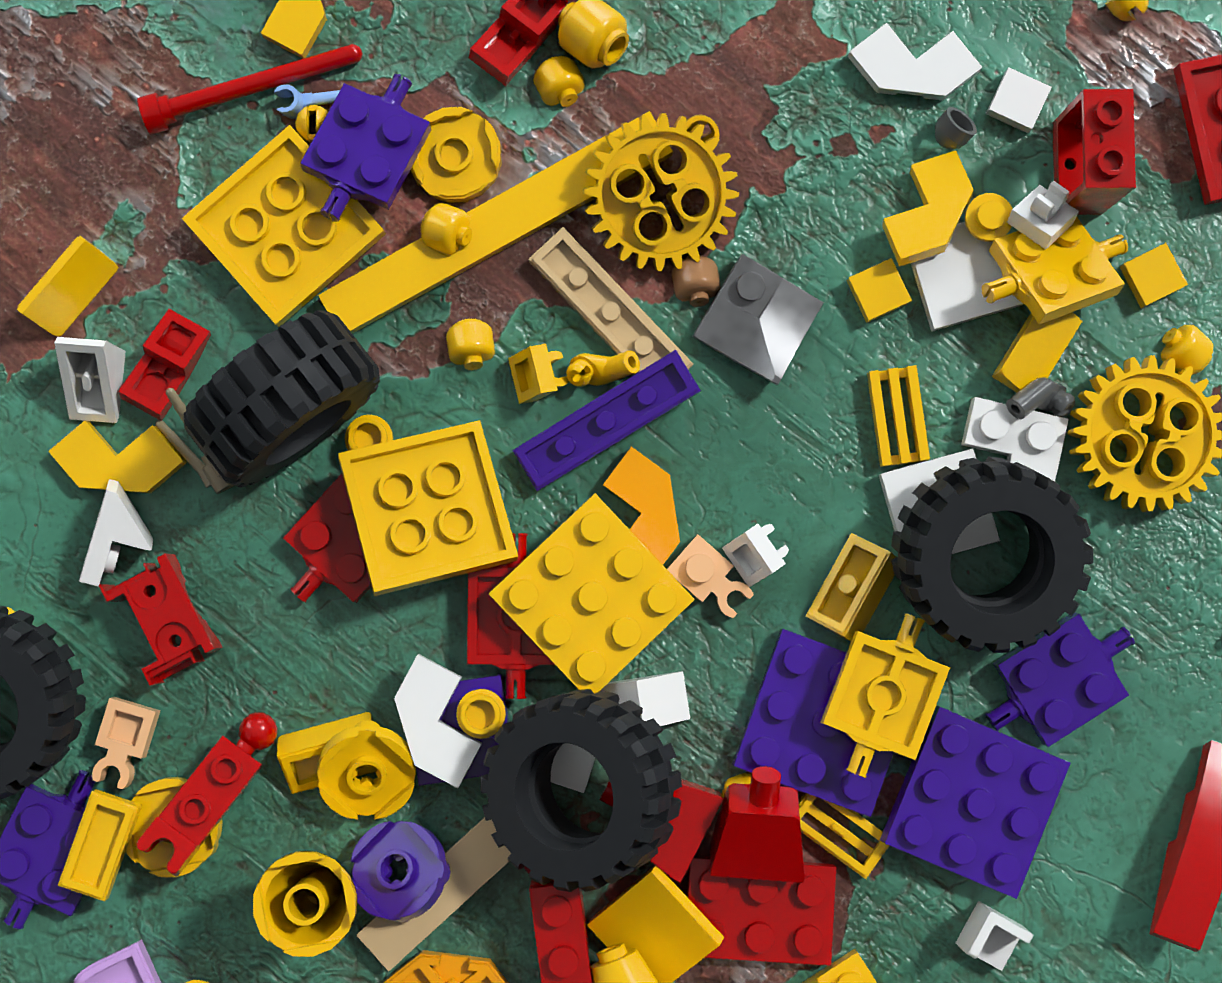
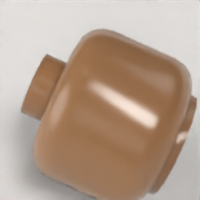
[672,255,721,307]

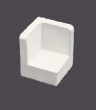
[956,901,1034,971]

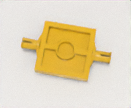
[981,217,1128,325]
[820,613,950,778]

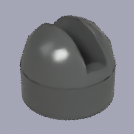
[935,107,977,150]

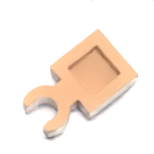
[667,534,754,618]
[92,697,161,789]

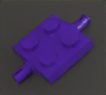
[300,74,431,222]
[985,612,1135,747]
[0,770,96,929]

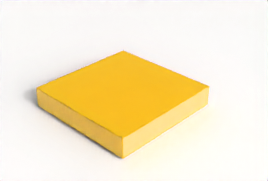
[587,865,724,983]

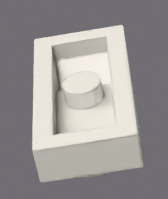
[79,479,153,587]

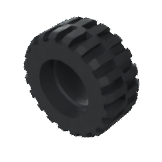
[184,310,380,488]
[891,457,1093,653]
[0,606,86,799]
[480,689,682,892]

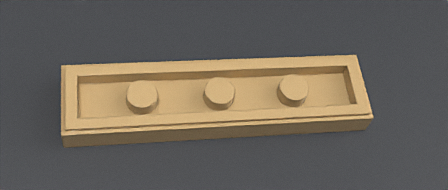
[529,227,693,374]
[357,817,511,972]

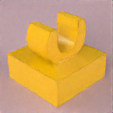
[508,344,569,404]

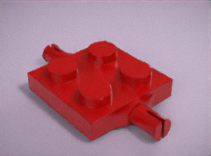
[283,473,371,603]
[467,533,555,699]

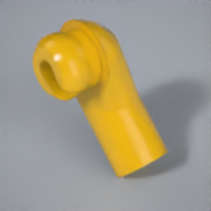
[566,351,640,387]

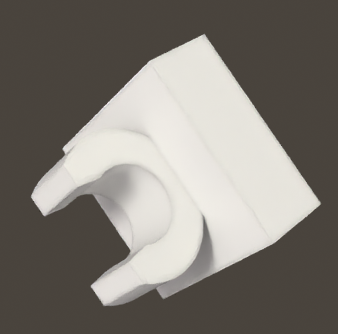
[1007,181,1079,249]
[722,524,789,587]

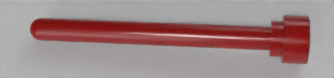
[137,44,362,135]

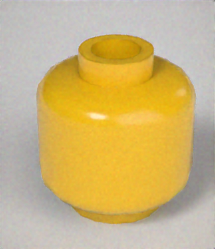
[558,0,629,68]

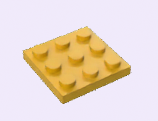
[182,125,386,327]
[338,420,518,596]
[488,493,695,694]

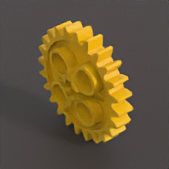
[583,113,739,271]
[1067,355,1222,512]

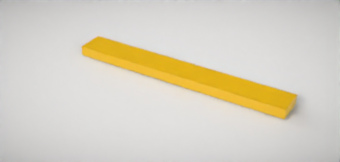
[318,111,673,334]

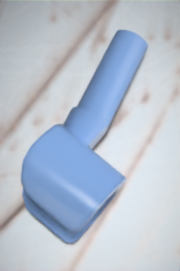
[274,84,340,119]

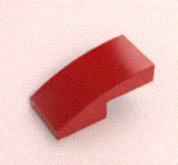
[118,309,211,421]

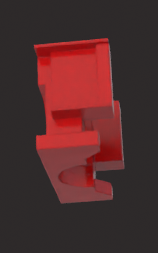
[98,553,223,686]

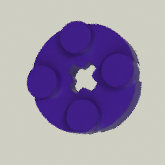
[351,821,451,923]

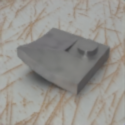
[692,254,824,385]

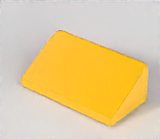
[17,236,118,337]
[991,312,1082,392]
[806,533,896,642]
[277,712,376,794]

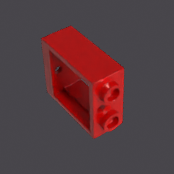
[1053,89,1136,215]

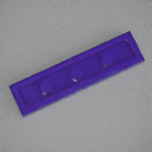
[512,350,701,491]

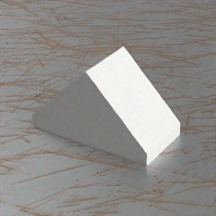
[54,337,126,423]
[599,671,690,726]

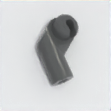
[1006,377,1075,420]

